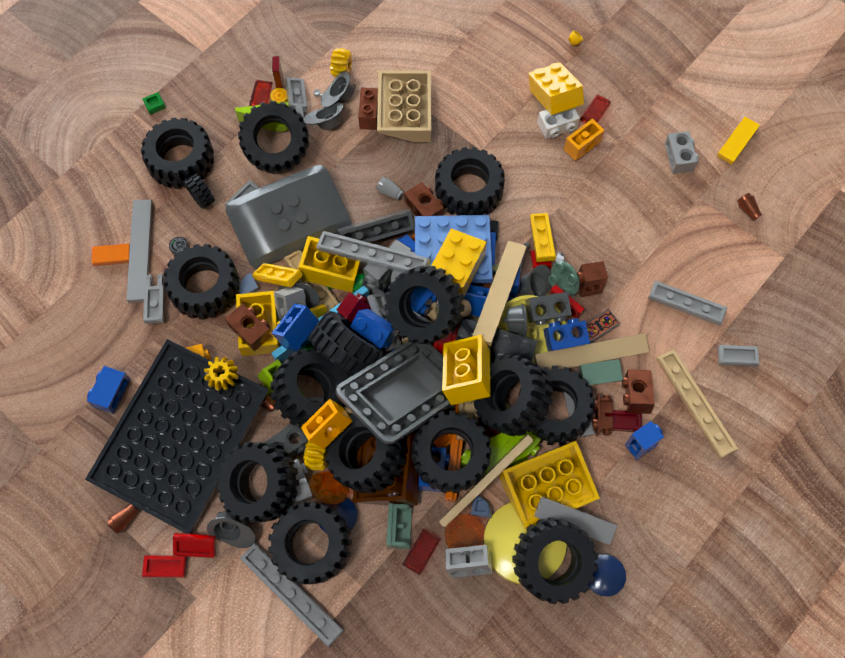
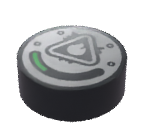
[169,237,189,255]

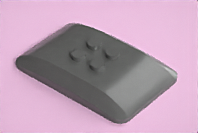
[226,165,352,269]
[336,341,451,444]

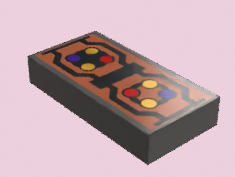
[577,309,620,344]

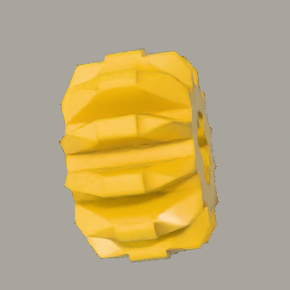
[330,48,352,77]
[204,356,239,391]
[303,440,328,471]

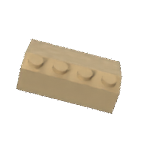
[377,70,431,142]

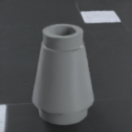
[376,176,404,200]

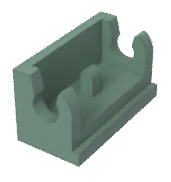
[577,359,623,386]
[386,503,412,549]

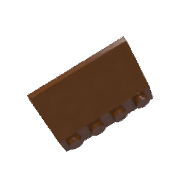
[352,429,419,506]

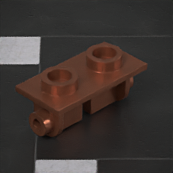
[592,393,613,437]

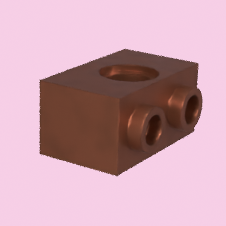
[358,87,378,130]
[404,182,444,216]
[577,261,608,297]
[225,303,272,352]
[622,369,655,414]

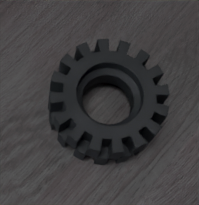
[183,174,215,209]

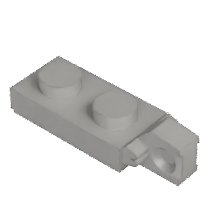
[285,77,308,118]

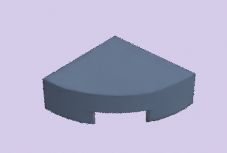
[239,273,259,294]
[471,496,492,518]

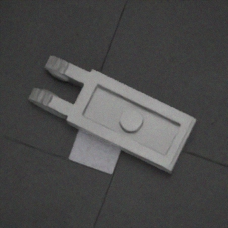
[143,274,165,324]

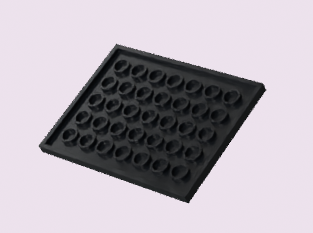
[85,339,270,534]

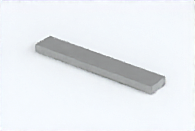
[126,200,153,303]
[316,231,430,273]
[240,543,344,647]

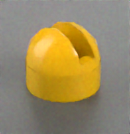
[568,30,583,46]

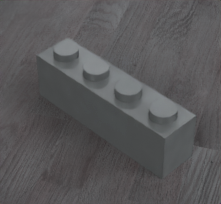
[337,209,415,243]

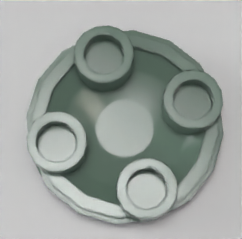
[548,261,580,297]

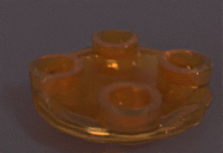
[309,471,349,505]
[444,515,485,549]

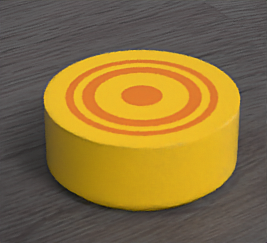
[270,88,288,103]

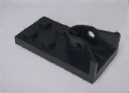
[455,317,538,363]

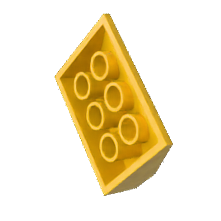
[499,441,600,530]

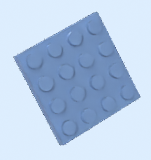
[415,215,493,283]

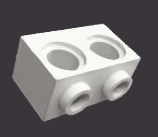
[537,108,580,139]

